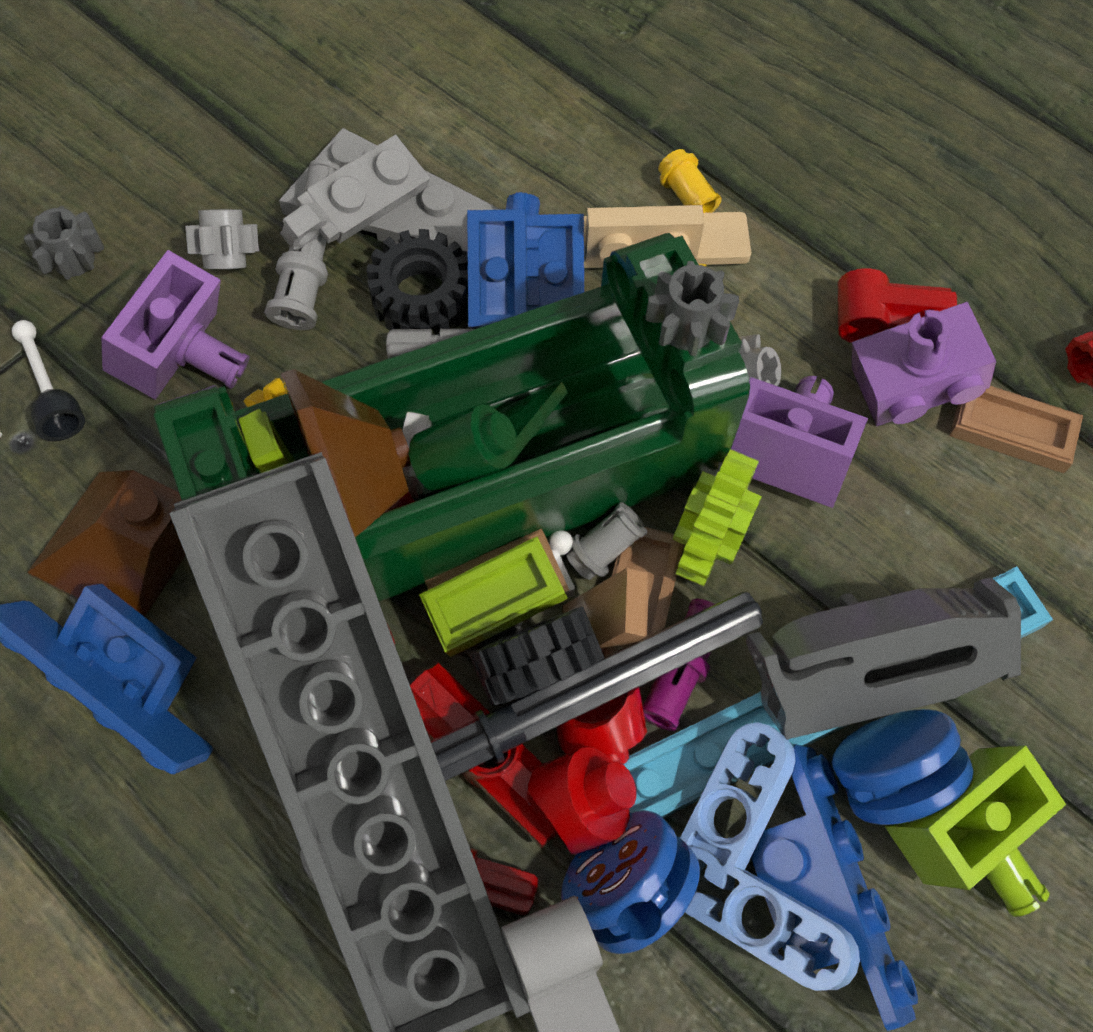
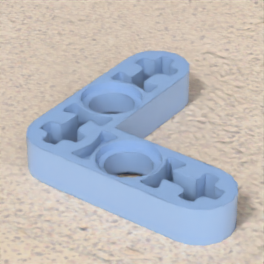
[680,722,860,991]

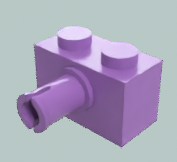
[101,250,250,400]
[852,302,996,427]
[731,376,868,508]

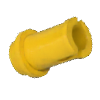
[658,149,721,213]

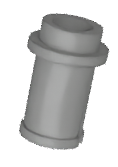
[566,502,647,580]

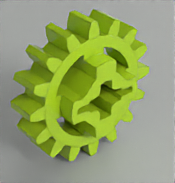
[673,449,762,587]

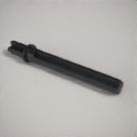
[430,592,763,781]

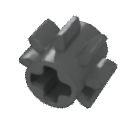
[24,206,104,280]
[646,261,739,356]

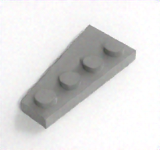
[279,128,501,257]

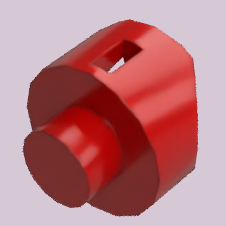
[556,687,647,764]
[527,747,636,855]

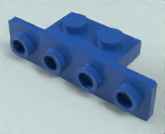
[0,584,213,774]
[751,745,918,1031]

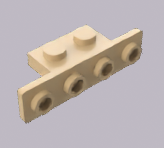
[584,205,751,268]

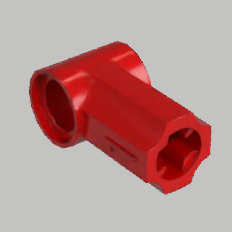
[837,268,957,343]

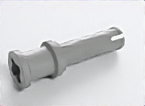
[264,159,341,330]

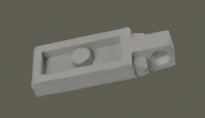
[280,134,430,251]

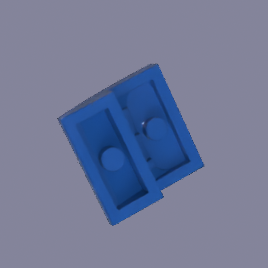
[467,209,584,329]

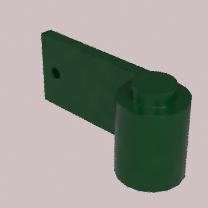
[409,382,568,493]

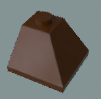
[281,369,411,538]
[27,470,186,617]

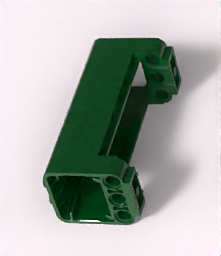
[154,233,750,602]

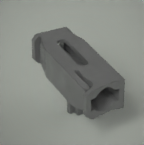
[746,577,1021,739]

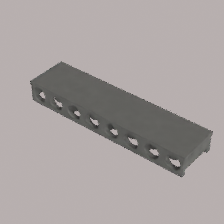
[169,452,530,1032]

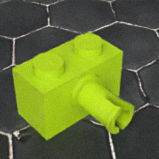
[885,745,1066,917]

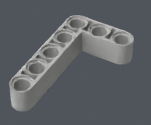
[501,895,620,1032]

